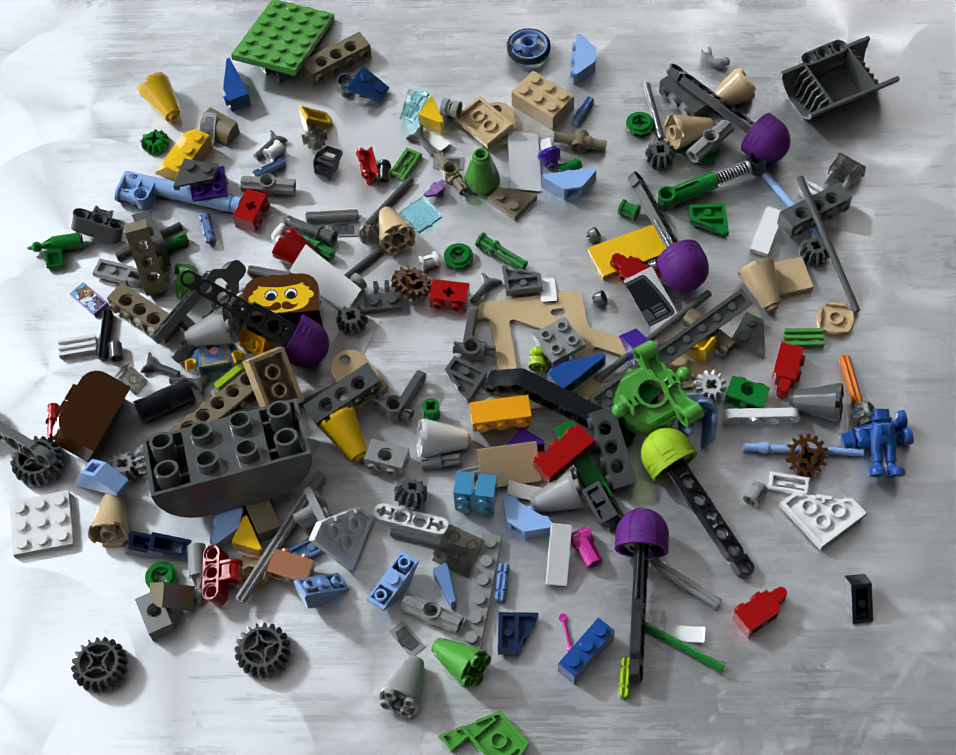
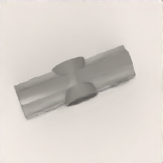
[686,119,734,163]
[240,173,296,197]
[400,593,464,634]

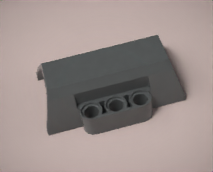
[780,35,900,120]

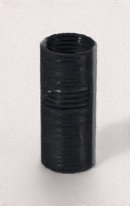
[133,378,196,423]

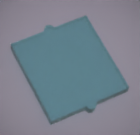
[400,196,442,234]

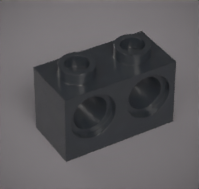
[581,480,622,530]

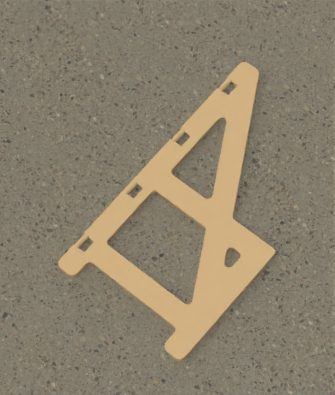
[472,290,716,411]

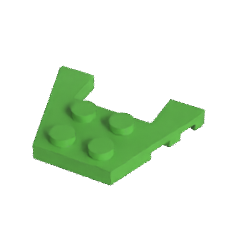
[439,711,529,755]

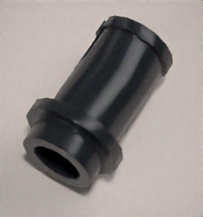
[377,159,391,183]

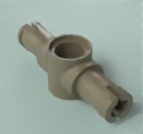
[553,129,607,153]
[433,150,469,195]

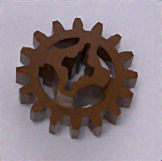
[391,266,431,301]
[784,433,829,477]

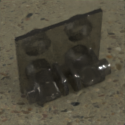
[432,524,485,578]

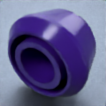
[537,146,561,168]

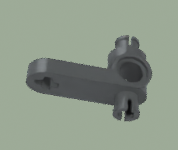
[453,305,496,362]
[371,370,426,421]

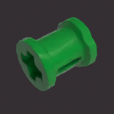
[617,199,641,221]
[422,398,440,421]

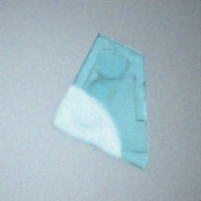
[399,89,430,124]

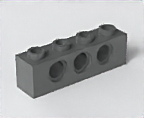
[777,182,852,238]
[303,362,383,429]
[586,406,637,490]

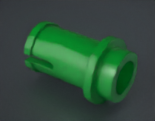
[558,157,582,172]

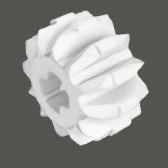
[694,370,727,402]

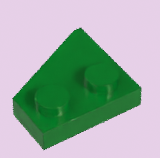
[688,203,729,236]

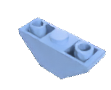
[570,34,596,85]
[543,167,596,200]
[75,459,130,496]
[502,493,554,540]
[210,507,245,549]
[367,551,419,611]
[294,573,349,609]

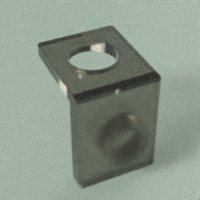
[114,364,148,395]

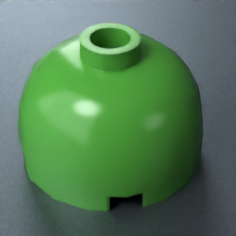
[174,264,200,301]

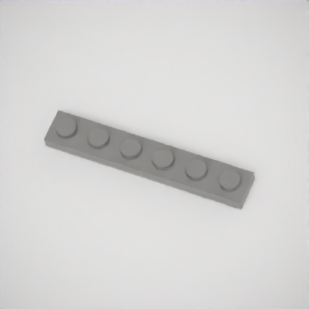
[460,533,502,649]

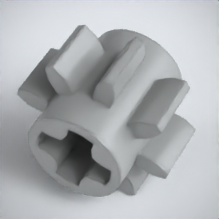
[851,400,875,425]

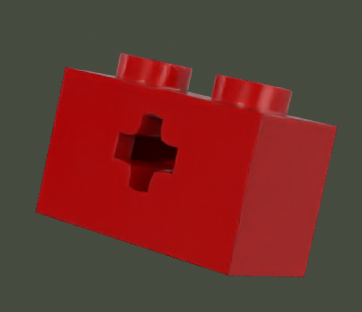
[233,189,270,232]
[429,279,470,312]

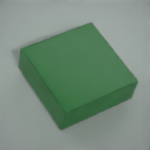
[44,248,66,269]

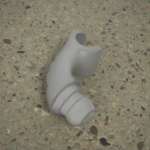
[701,47,730,69]

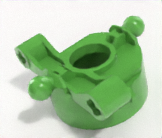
[612,340,704,436]

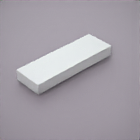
[750,206,781,257]
[546,523,572,587]

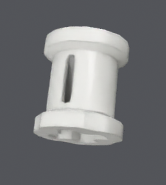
[262,140,286,162]
[418,251,441,272]

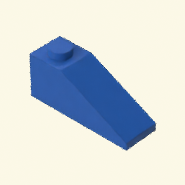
[222,58,251,112]
[547,353,606,392]

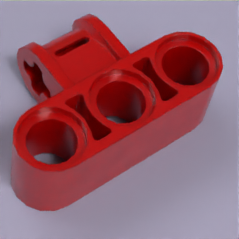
[202,545,243,606]

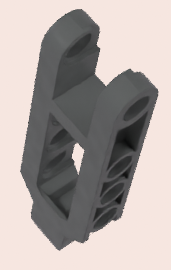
[150,260,246,363]

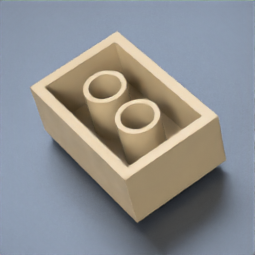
[511,71,574,131]
[242,347,304,408]

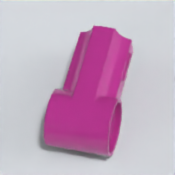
[571,526,603,569]

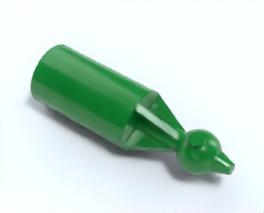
[27,232,84,252]

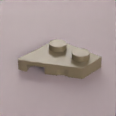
[487,187,537,221]

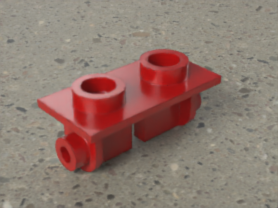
[356,147,380,185]

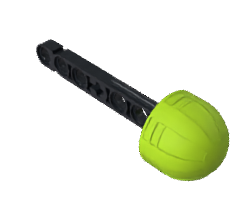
[641,428,755,579]

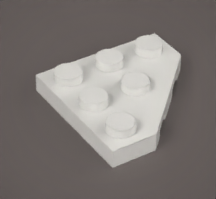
[779,492,867,550]
[309,507,374,570]

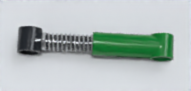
[658,153,767,211]

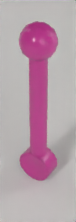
[559,613,573,652]

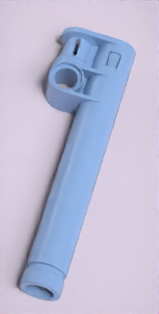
[114,171,242,213]

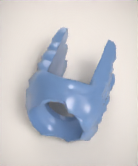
[678,394,719,448]

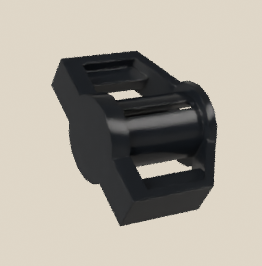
[313,145,343,181]

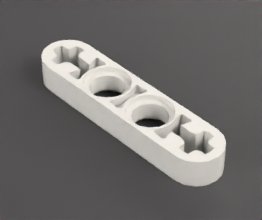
[722,408,800,426]
[374,503,449,538]

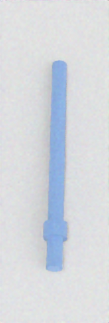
[761,170,820,238]
[743,442,864,457]

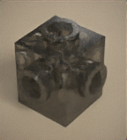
[301,124,328,150]

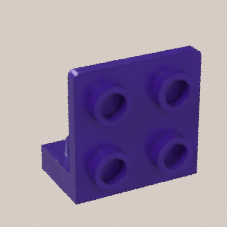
[190,166,228,202]

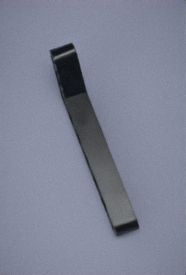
[482,368,636,447]

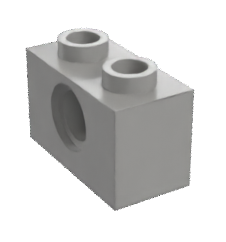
[364,438,410,477]
[135,592,177,641]

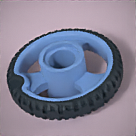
[507,28,551,65]

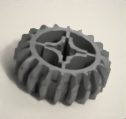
[10,435,65,487]
[234,622,291,679]
[71,636,129,693]

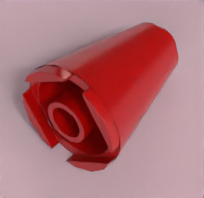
[272,226,319,265]

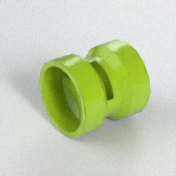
[528,346,548,372]

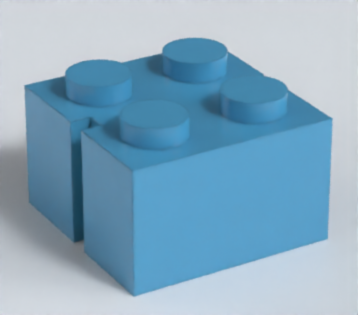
[453,471,498,515]

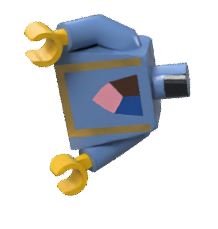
[185,344,245,376]

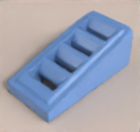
[433,562,457,610]

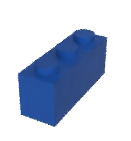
[558,617,615,684]

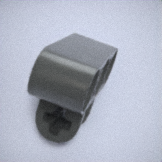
[70,205,124,243]

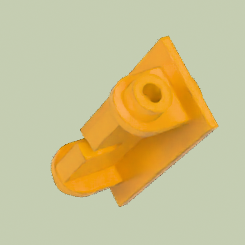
[238,327,274,355]

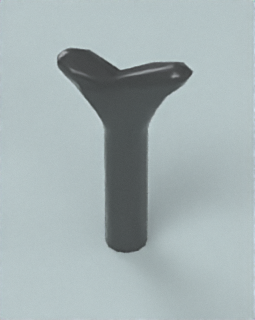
[406,125,436,157]
[253,130,288,161]
[470,273,503,305]
[141,352,180,377]
[169,373,211,394]

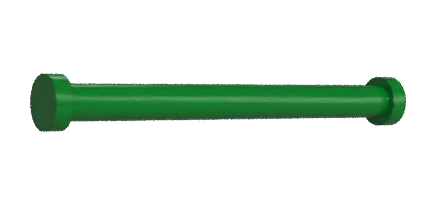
[645,622,726,674]

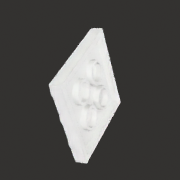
[9,490,75,558]

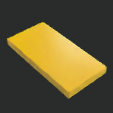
[588,224,666,279]

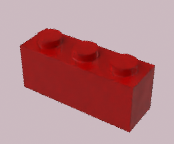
[533,424,594,484]

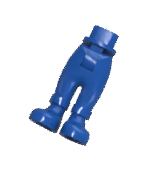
[868,409,906,478]
[840,410,914,449]

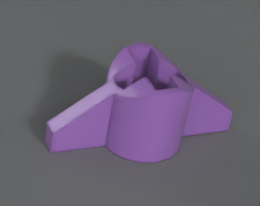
[423,179,445,199]

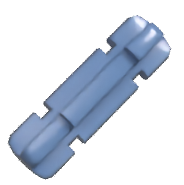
[572,96,594,126]
[252,158,286,177]
[200,212,216,245]
[495,563,510,603]

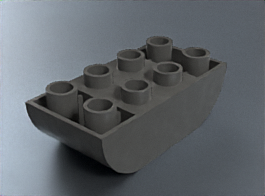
[142,398,312,518]

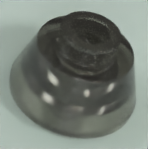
[359,222,380,246]

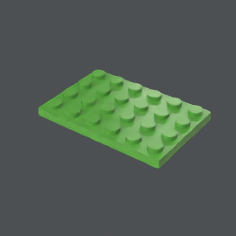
[231,0,334,76]

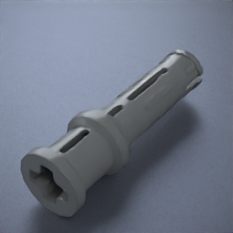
[284,215,338,246]

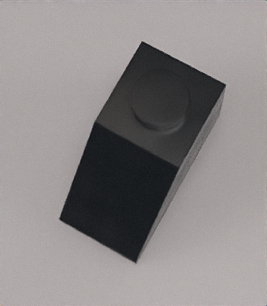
[844,573,873,624]

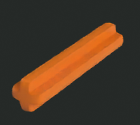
[839,354,863,407]

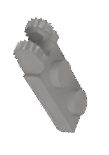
[92,258,142,288]

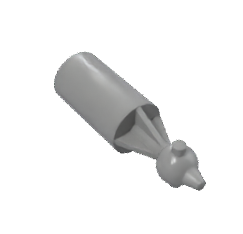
[187,543,206,604]

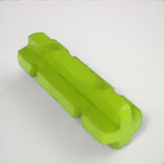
[619,657,631,699]

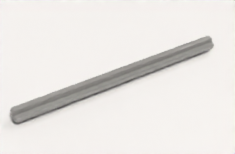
[236,471,326,604]

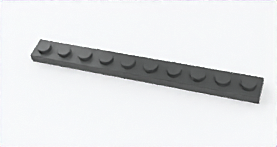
[588,288,753,408]

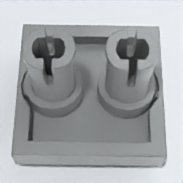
[533,316,586,365]
[293,486,332,531]

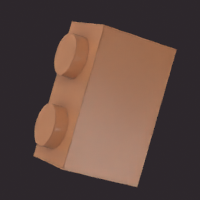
[267,548,315,585]

